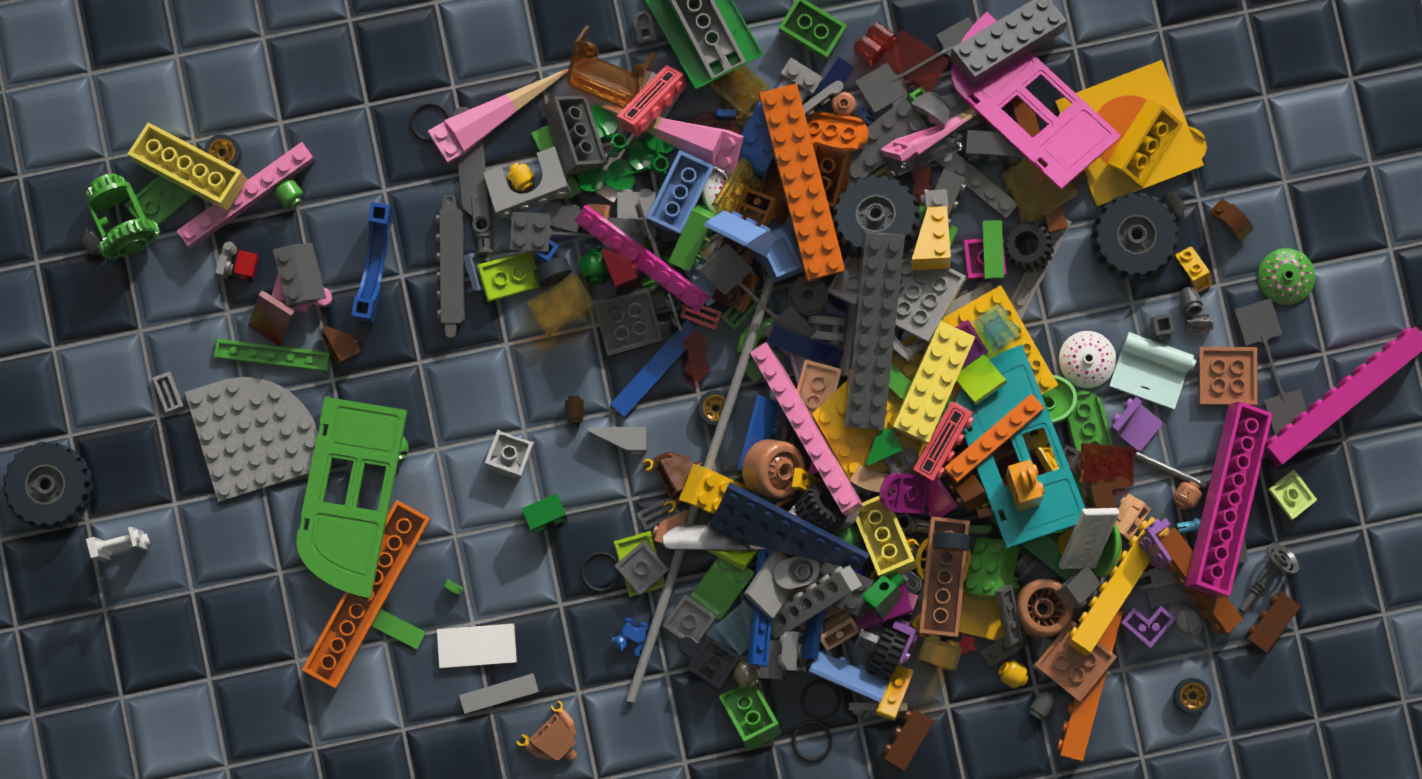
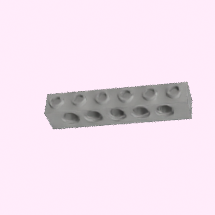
[771,565,862,640]

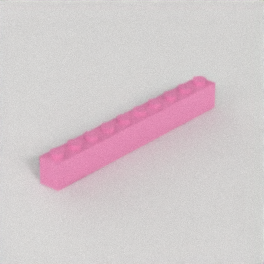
[750,342,864,517]

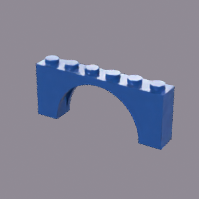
[351,202,394,324]

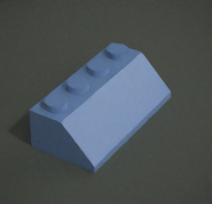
[647,150,714,234]
[808,648,889,703]

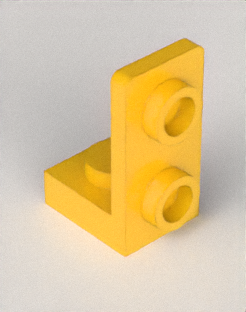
[1175,247,1213,293]

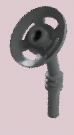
[1238,543,1299,613]

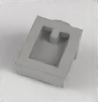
[920,189,949,211]

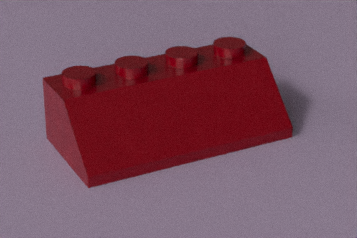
[601,249,640,295]

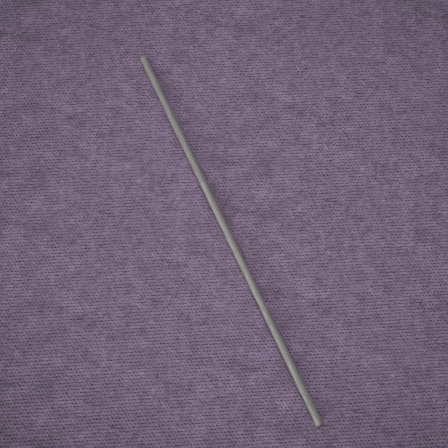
[626,213,791,703]

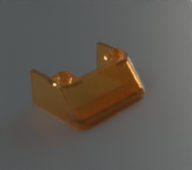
[566,25,656,109]

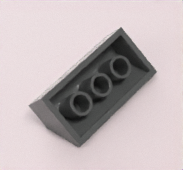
[543,95,608,175]

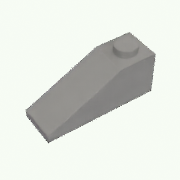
[588,427,646,455]

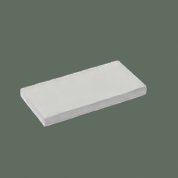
[1058,508,1119,569]
[437,624,517,668]

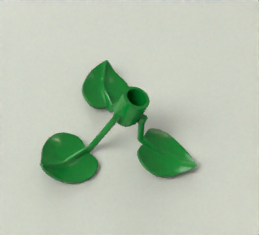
[578,104,661,192]
[603,132,674,193]

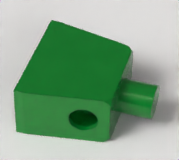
[862,572,905,619]

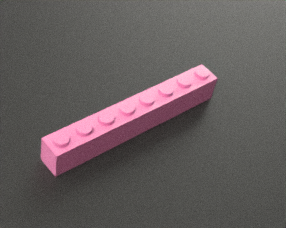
[177,142,315,249]

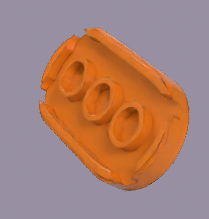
[806,111,869,153]

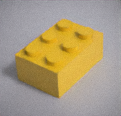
[679,464,749,516]

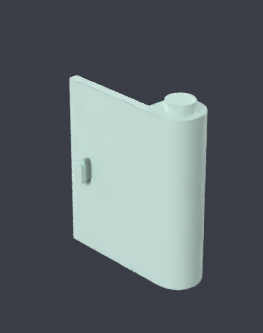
[1109,332,1196,410]

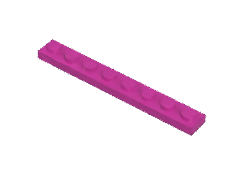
[574,205,710,312]

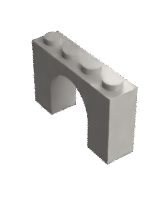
[483,146,572,220]

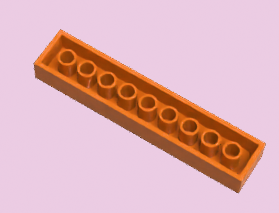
[759,83,845,282]
[302,500,432,689]

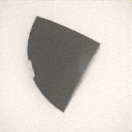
[911,92,950,127]

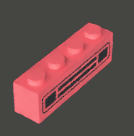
[617,65,687,137]
[913,402,974,481]

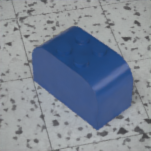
[736,101,775,183]

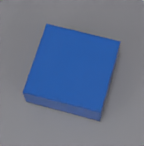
[717,109,736,120]

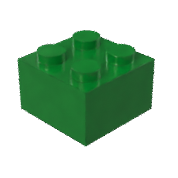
[522,493,567,534]

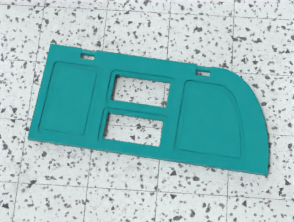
[956,345,1085,549]

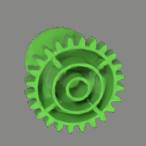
[85,173,160,260]

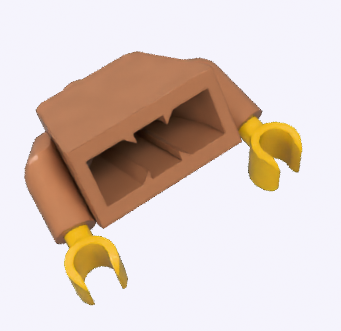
[517,701,577,761]

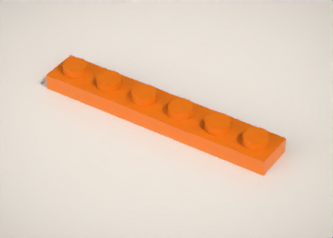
[944,393,1044,483]

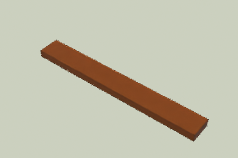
[1011,87,1068,233]

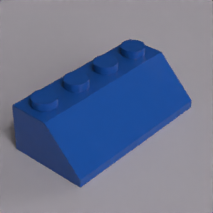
[737,395,782,473]

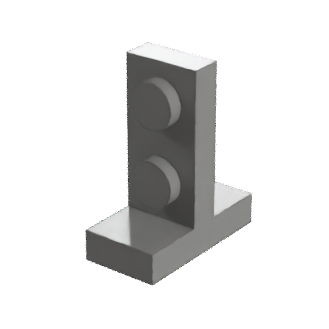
[853,623,885,656]

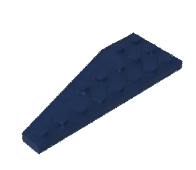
[710,482,870,571]

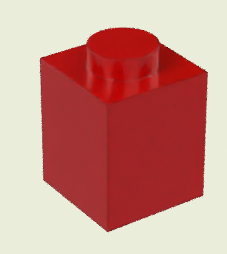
[233,250,260,281]

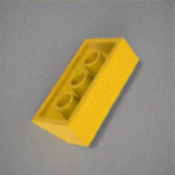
[1107,99,1183,187]

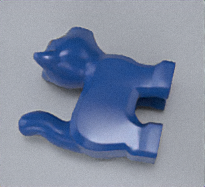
[612,617,649,657]

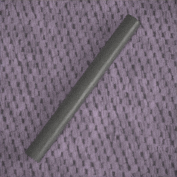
[1134,451,1207,490]

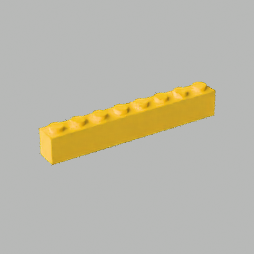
[1067,517,1169,657]

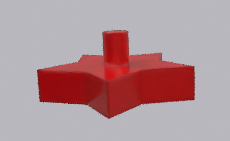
[955,633,976,655]

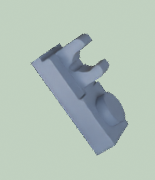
[463,253,484,292]

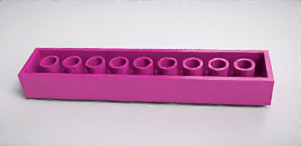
[1264,326,1422,467]
[1185,401,1273,598]

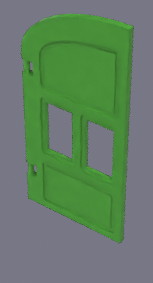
[296,397,408,599]

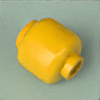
[506,163,535,192]
[998,660,1028,689]

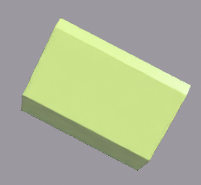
[1268,470,1317,520]

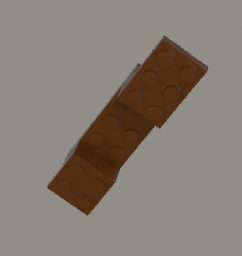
[712,159,789,313]
[974,476,1131,521]

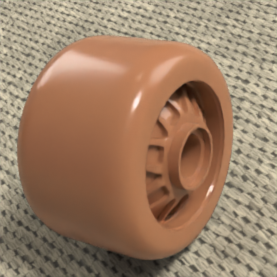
[742,439,806,499]
[1015,579,1074,638]

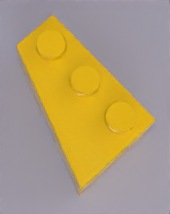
[912,207,951,270]

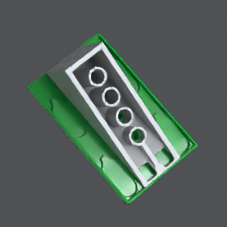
[645,0,764,90]

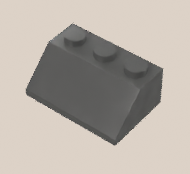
[273,243,327,308]

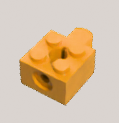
[1006,459,1045,512]

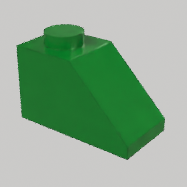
[864,428,903,467]

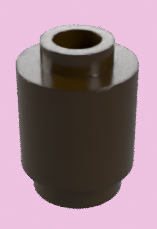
[565,396,585,424]

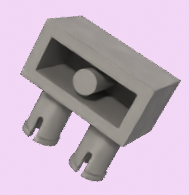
[777,58,823,104]

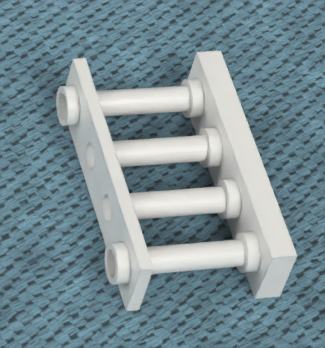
[86,527,150,562]

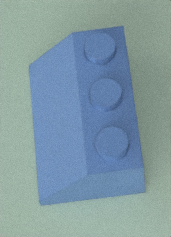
[704,210,777,257]

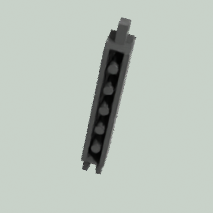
[436,195,465,340]

